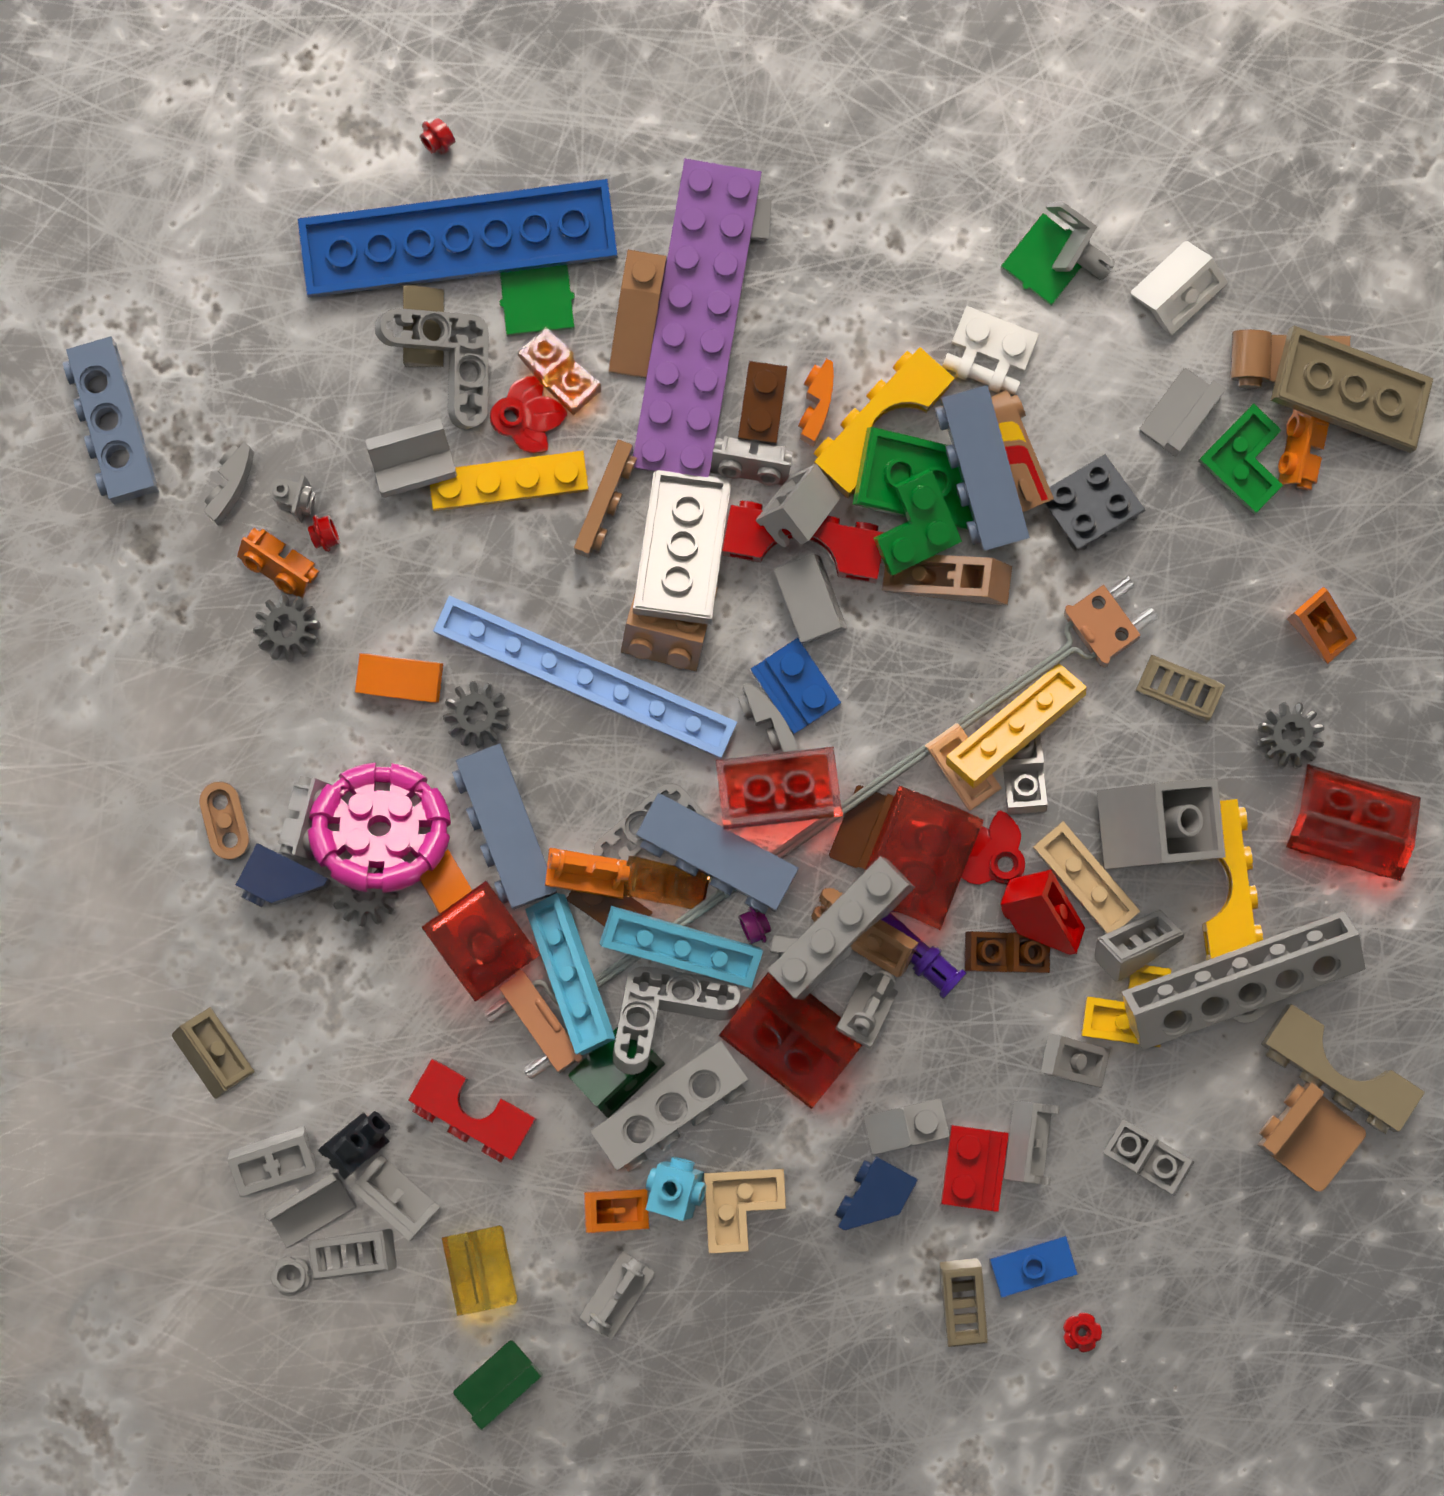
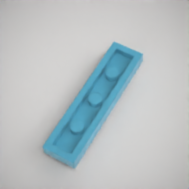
[525,893,616,1055]
[600,906,763,988]

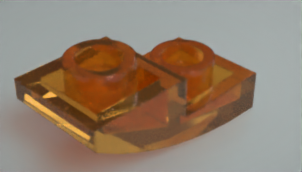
[518,328,601,416]
[623,856,710,910]

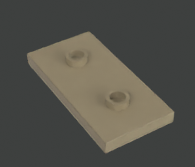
[1270,325,1433,453]

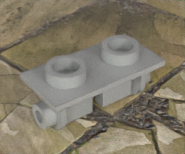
[710,436,793,486]
[269,474,316,524]
[278,776,332,861]
[836,968,898,1049]
[579,1251,656,1339]

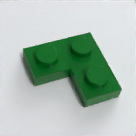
[1198,403,1283,515]
[873,469,962,576]

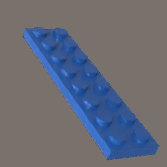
[297,179,618,298]

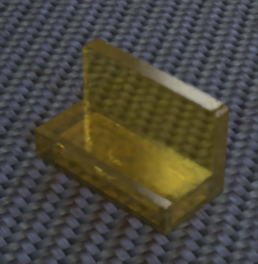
[441,1225,517,1316]

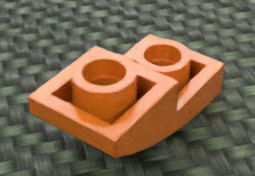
[798,358,834,447]
[355,653,443,703]
[420,849,490,942]

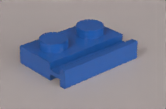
[750,637,841,735]

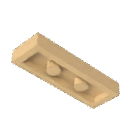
[1032,821,1140,934]

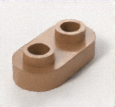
[199,782,250,860]

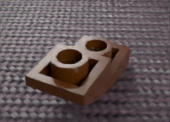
[965,931,1050,973]

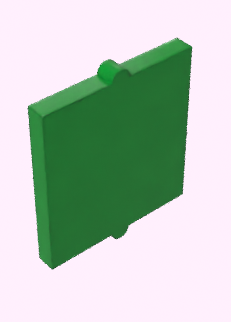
[1001,213,1082,306]
[499,265,575,336]

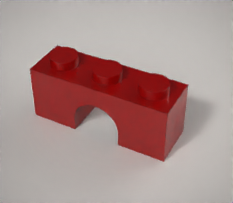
[408,1059,537,1163]

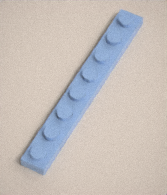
[433,595,737,759]

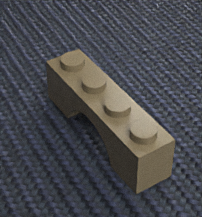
[1261,1004,1425,1134]

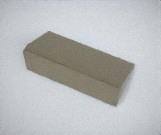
[403,285,444,367]
[172,1007,255,1099]

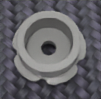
[270,1257,310,1296]

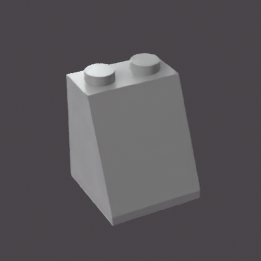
[1097,778,1225,869]

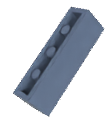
[935,385,1030,551]
[452,743,557,910]
[636,793,799,914]

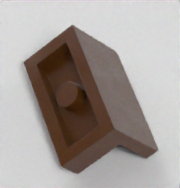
[829,785,902,872]

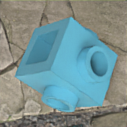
[646,1157,707,1221]

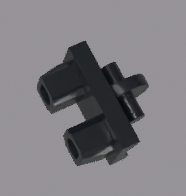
[318,1111,391,1180]

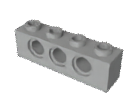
[590,1041,748,1173]

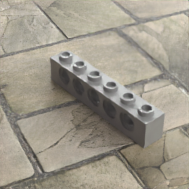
[1121,911,1366,1050]

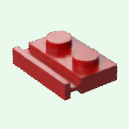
[941,1125,1009,1212]

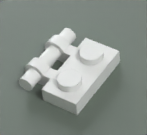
[942,305,1039,395]

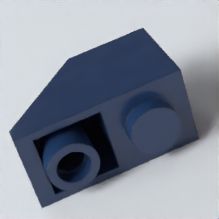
[834,1156,918,1231]

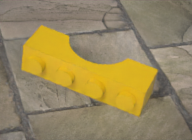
[813,347,955,499]
[1202,799,1263,960]

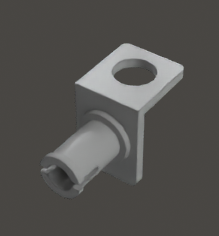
[1046,202,1115,280]

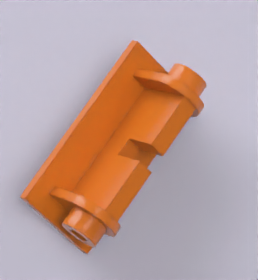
[1278,409,1330,491]
[237,528,320,598]
[545,848,630,899]

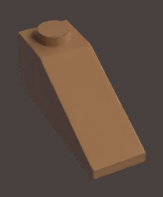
[609,249,667,379]
[882,555,1012,605]

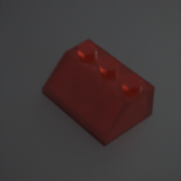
[715,746,843,830]
[1286,764,1421,881]
[864,785,984,930]
[718,971,862,1109]

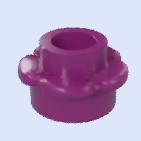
[738,907,771,944]

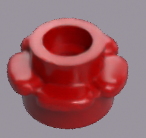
[420,118,455,155]
[308,515,340,552]
[1063,1313,1102,1352]

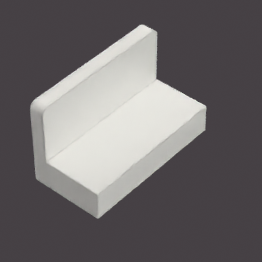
[1131,241,1228,335]

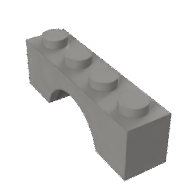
[768,856,915,1000]

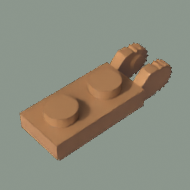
[811,887,919,978]

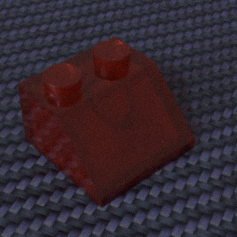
[422,881,540,1002]

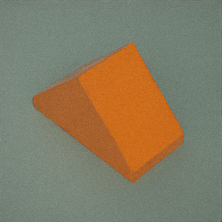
[1287,587,1357,664]
[584,1189,649,1233]

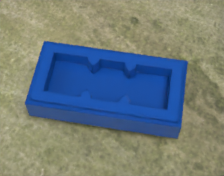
[989,1236,1078,1298]

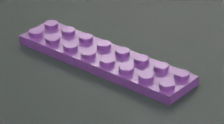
[633,158,762,478]

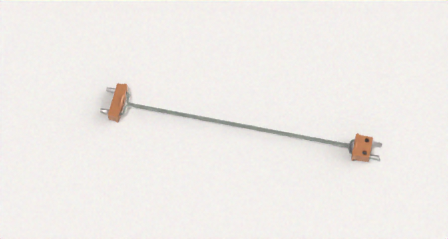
[484,576,1158,1080]

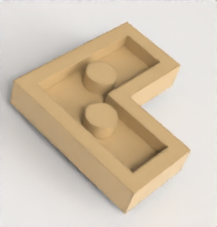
[704,1169,786,1253]

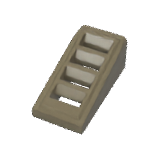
[1135,655,1225,723]
[939,1258,988,1347]

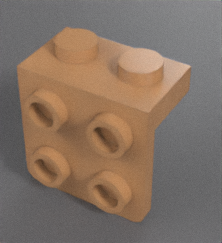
[621,587,718,672]
[1257,1082,1366,1191]

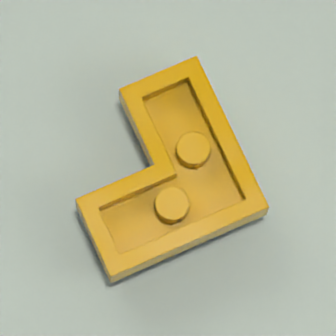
[1081,965,1171,1048]

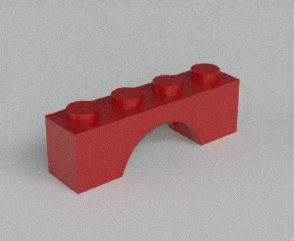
[722,500,885,584]

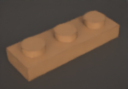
[574,439,637,558]

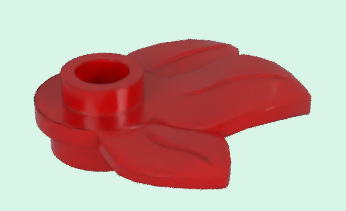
[490,376,567,453]
[955,810,1025,885]

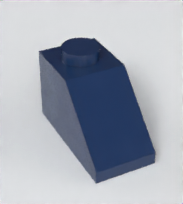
[236,843,331,907]

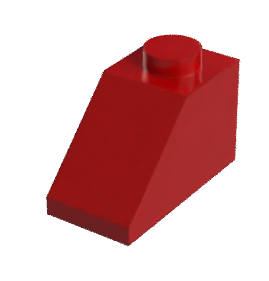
[1000,870,1085,955]

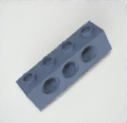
[63,336,159,504]

